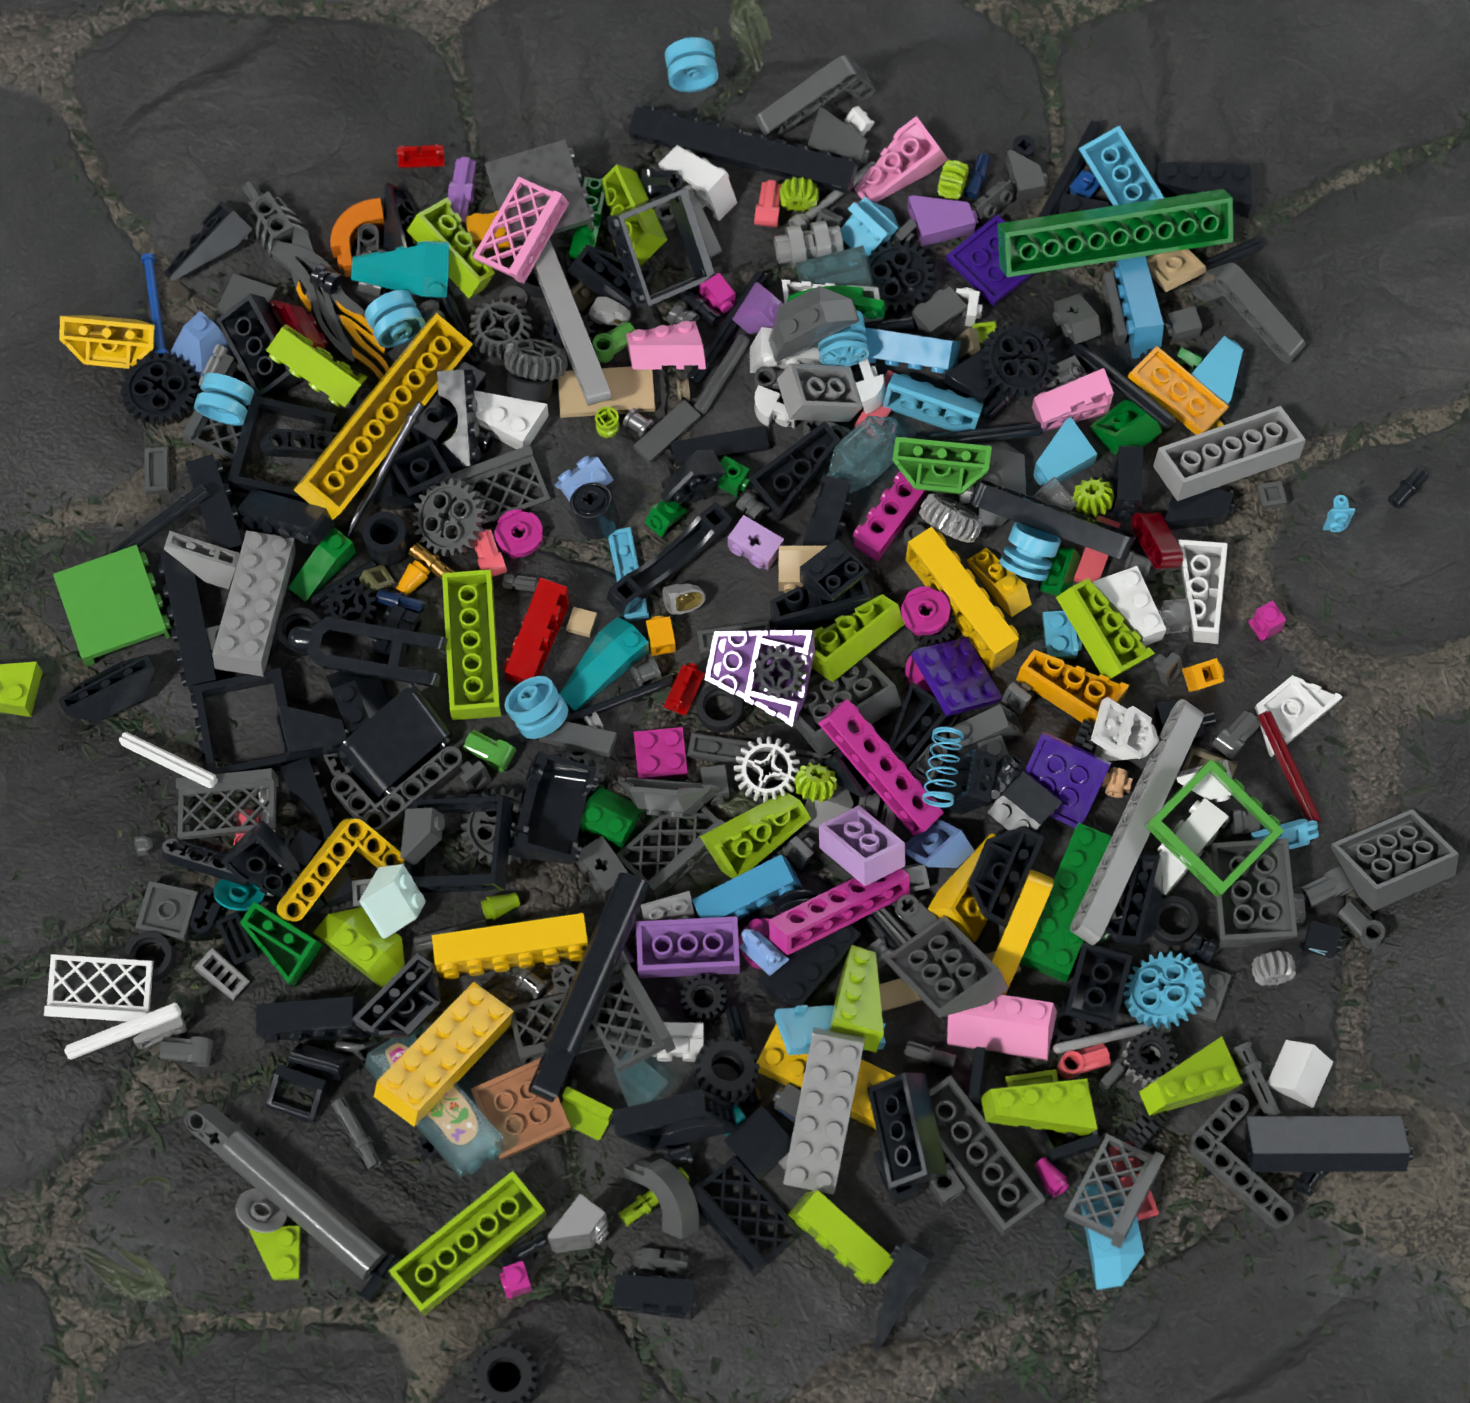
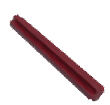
[1258,710,1321,823]

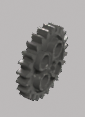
[412,478,488,557]
[460,788,522,867]

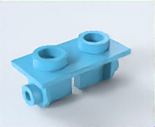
[1322,495,1355,532]

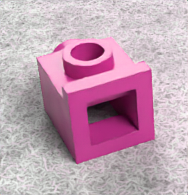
[700,273,735,313]
[1248,600,1286,642]
[500,1261,532,1299]

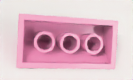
[947,995,1057,1060]

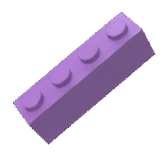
[636,917,740,978]

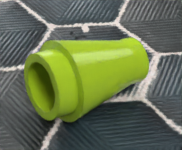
[481,893,520,920]

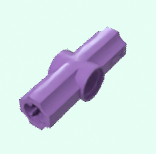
[448,157,476,227]

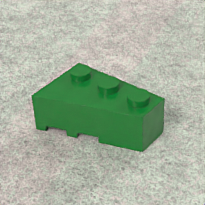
[240,902,322,987]

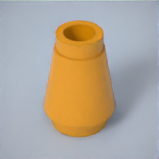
[396,560,430,596]

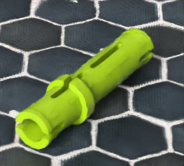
[618,1167,690,1227]

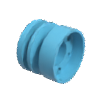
[818,310,869,366]
[999,522,1061,581]

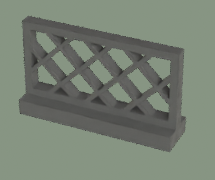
[183,354,270,462]
[440,445,551,526]
[176,768,279,840]
[616,806,724,900]
[592,963,676,1073]
[509,993,620,1066]
[1064,1134,1165,1249]

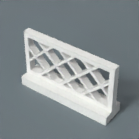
[44,954,154,1021]

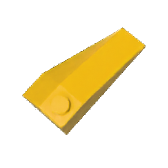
[928,834,996,942]

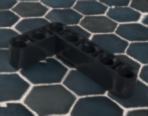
[260,389,371,459]

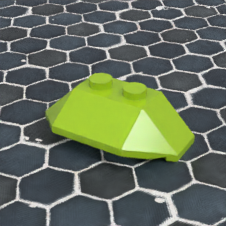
[313,907,405,988]

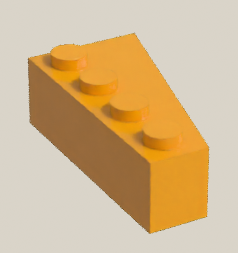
[1016,650,1129,723]

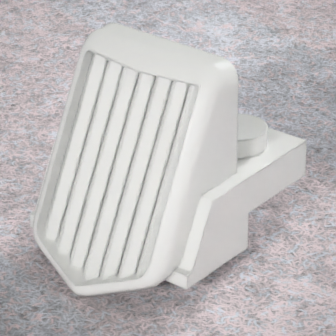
[1091,697,1159,761]

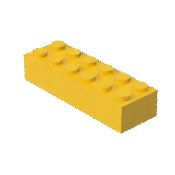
[906,527,1019,671]
[432,913,588,980]
[374,982,514,1127]
[756,1023,895,1129]

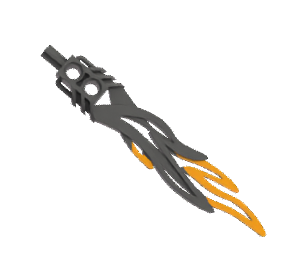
[242,181,389,380]

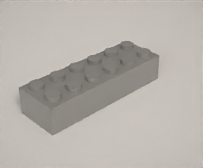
[1153,406,1306,501]
[212,531,296,677]
[783,1027,865,1195]

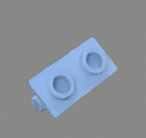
[739,929,789,976]

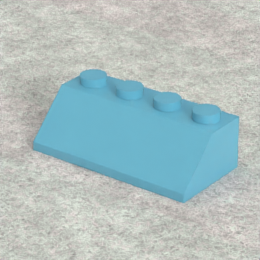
[1079,126,1164,206]
[883,373,984,432]

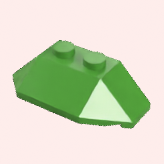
[893,437,992,494]

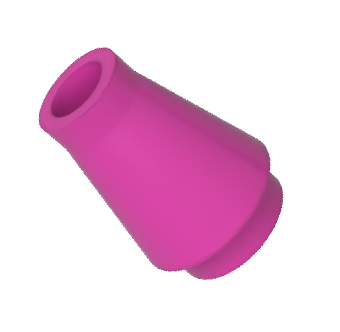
[1034,1157,1070,1197]

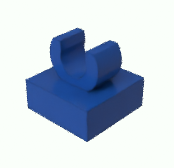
[1069,170,1101,199]

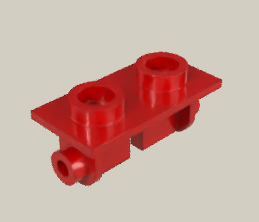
[397,144,444,168]
[663,663,705,716]

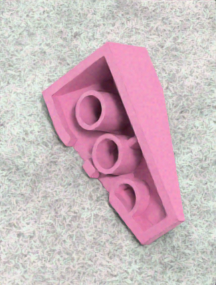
[855,116,948,203]

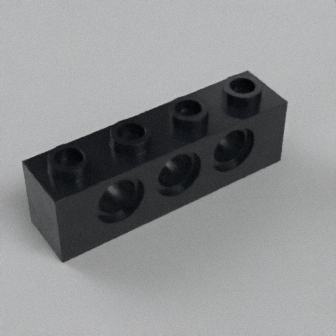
[411,361,486,450]

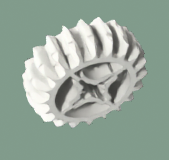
[734,737,800,803]

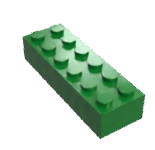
[1019,823,1112,983]

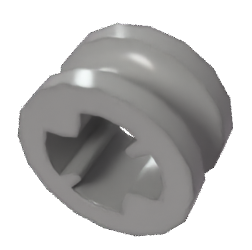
[584,712,604,730]

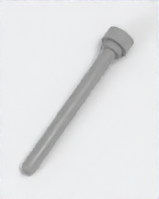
[788,162,876,231]
[1053,1023,1171,1054]

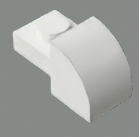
[856,358,887,414]
[755,385,798,428]

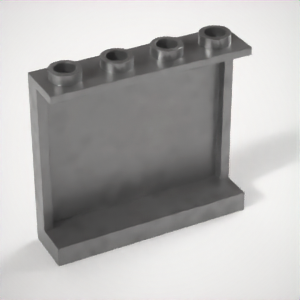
[485,139,595,248]

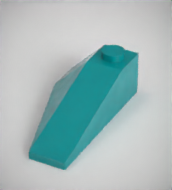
[351,241,449,298]
[559,617,649,712]

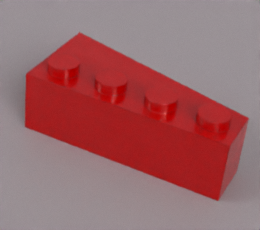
[503,577,570,684]

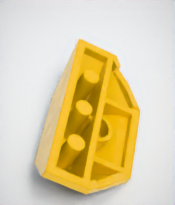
[59,315,155,369]

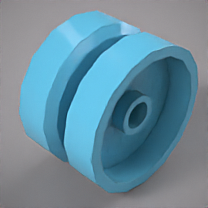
[665,37,718,92]
[364,290,425,348]
[194,373,254,426]
[504,676,568,739]

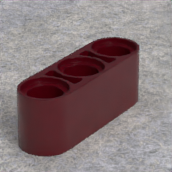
[1131,512,1183,569]

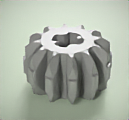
[1252,951,1296,986]

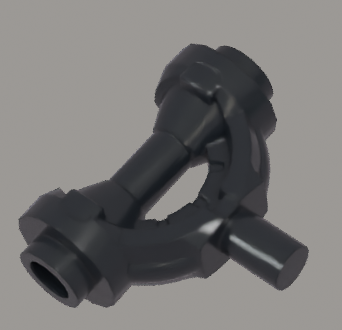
[984,755,1023,807]

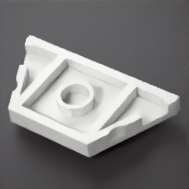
[1255,675,1342,757]

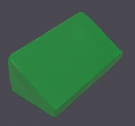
[1039,548,1081,596]

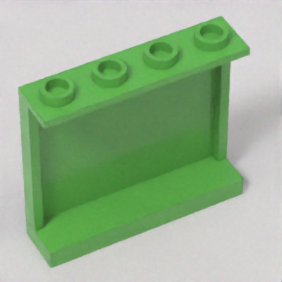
[53,545,171,667]

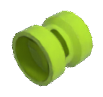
[595,407,619,438]

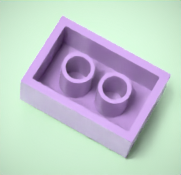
[819,805,905,886]

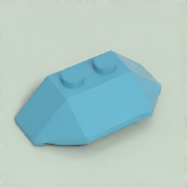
[1077,1183,1144,1290]

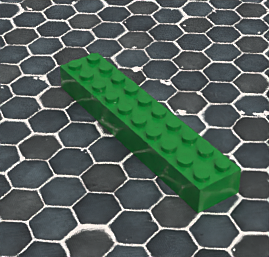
[997,189,1233,277]

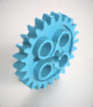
[1123,951,1206,1030]

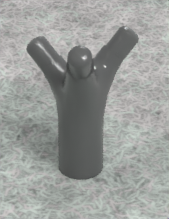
[335,1039,377,1062]

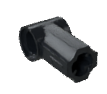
[641,168,683,193]

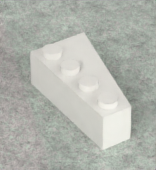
[1179,540,1227,644]

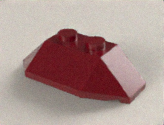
[268,300,328,350]

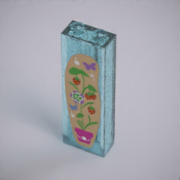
[365,1034,504,1178]

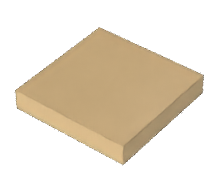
[1146,249,1206,292]

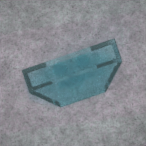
[827,415,906,493]

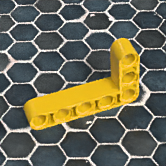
[277,819,405,921]
[991,869,1054,995]

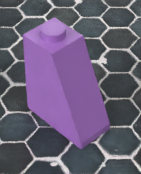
[907,196,978,247]
[732,282,783,334]

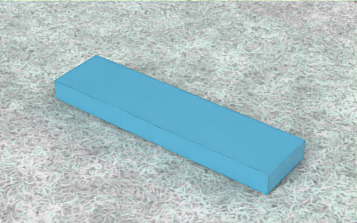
[608,527,649,622]

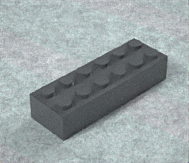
[929,1075,1046,1236]

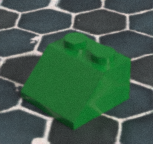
[1089,400,1162,455]
[579,787,644,851]

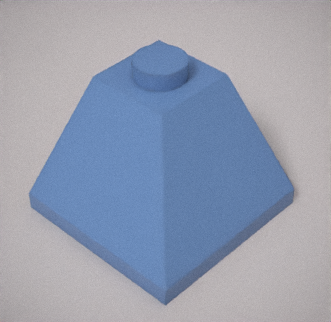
[170,311,234,380]
[905,819,975,868]

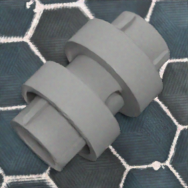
[774,221,843,269]

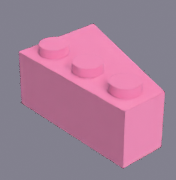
[626,321,706,370]
[1032,368,1113,432]

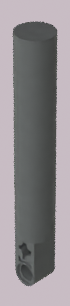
[185,1103,387,1281]

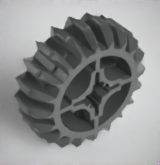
[469,297,533,359]
[504,338,568,381]

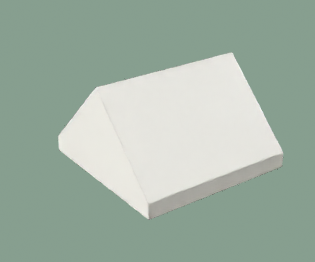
[1267,1040,1333,1108]

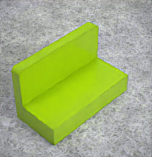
[562,1086,613,1141]

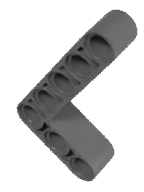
[755,55,875,140]
[1191,263,1306,363]
[331,746,464,836]
[1188,1094,1294,1230]

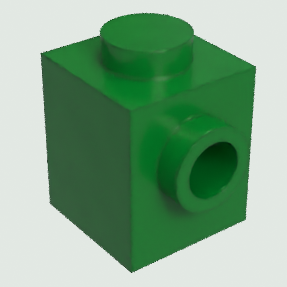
[716,456,750,497]

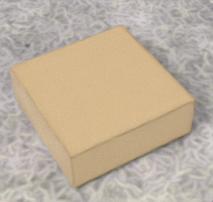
[566,607,597,638]

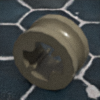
[676,378,690,401]

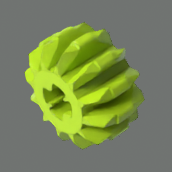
[938,160,969,200]
[779,177,819,212]
[1073,477,1114,518]
[794,762,837,803]

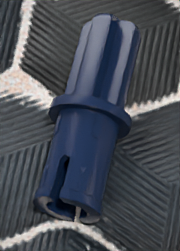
[964,153,990,199]
[376,589,425,614]

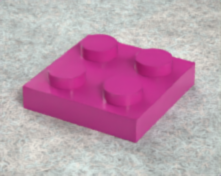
[634,727,688,780]

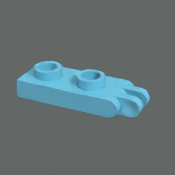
[1251,819,1319,850]

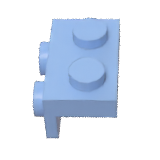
[554,456,613,502]

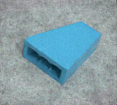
[1191,336,1243,410]
[1034,417,1097,491]

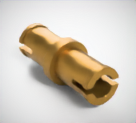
[409,542,455,580]

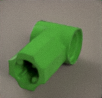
[593,322,635,363]
[463,730,517,772]

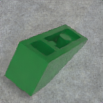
[288,528,356,604]

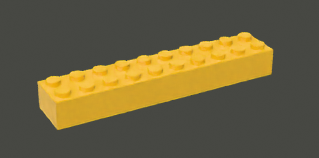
[294,313,473,520]

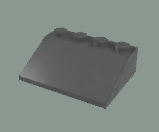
[794,656,902,757]
[1331,809,1459,911]
[1211,838,1297,948]
[884,915,1008,1018]

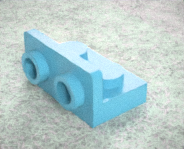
[1042,611,1082,660]

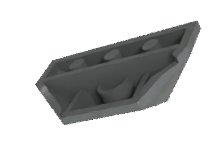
[768,286,860,362]
[975,440,1026,527]
[618,777,720,818]

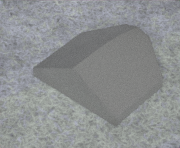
[804,784,853,829]

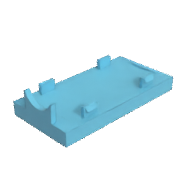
[774,1005,886,1055]

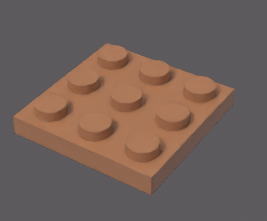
[471,1058,572,1160]

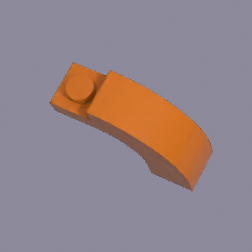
[330,198,384,277]

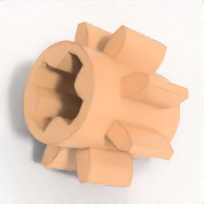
[1101,768,1133,798]

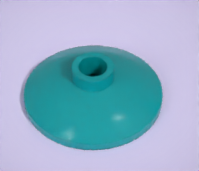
[214,879,264,911]

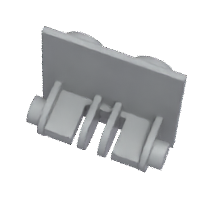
[641,891,695,921]

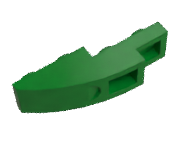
[570,177,606,259]
[787,285,886,319]

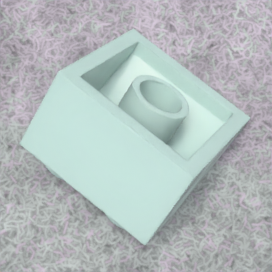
[359,864,426,938]

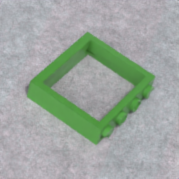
[1144,759,1284,897]

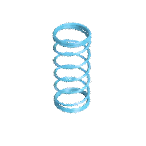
[922,727,964,807]

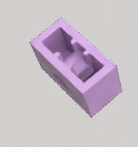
[728,515,784,571]

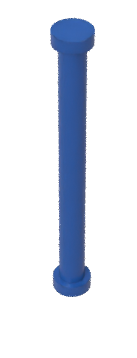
[141,253,169,358]

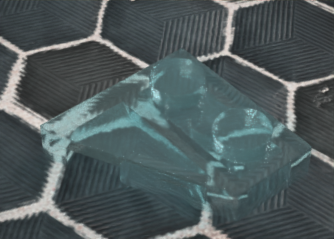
[613,1051,669,1107]

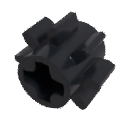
[415,1131,448,1165]

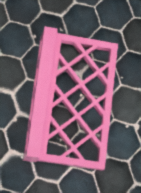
[473,177,569,284]

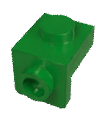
[645,500,687,537]

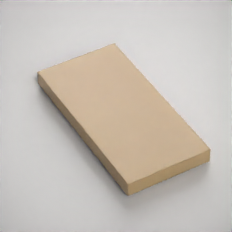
[558,367,655,418]

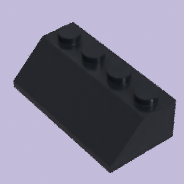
[215,294,303,398]
[867,1073,948,1189]

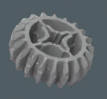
[919,494,984,543]

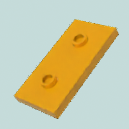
[1128,346,1229,435]

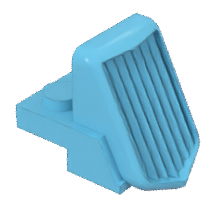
[840,197,901,259]

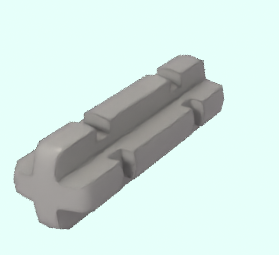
[198,344,228,387]

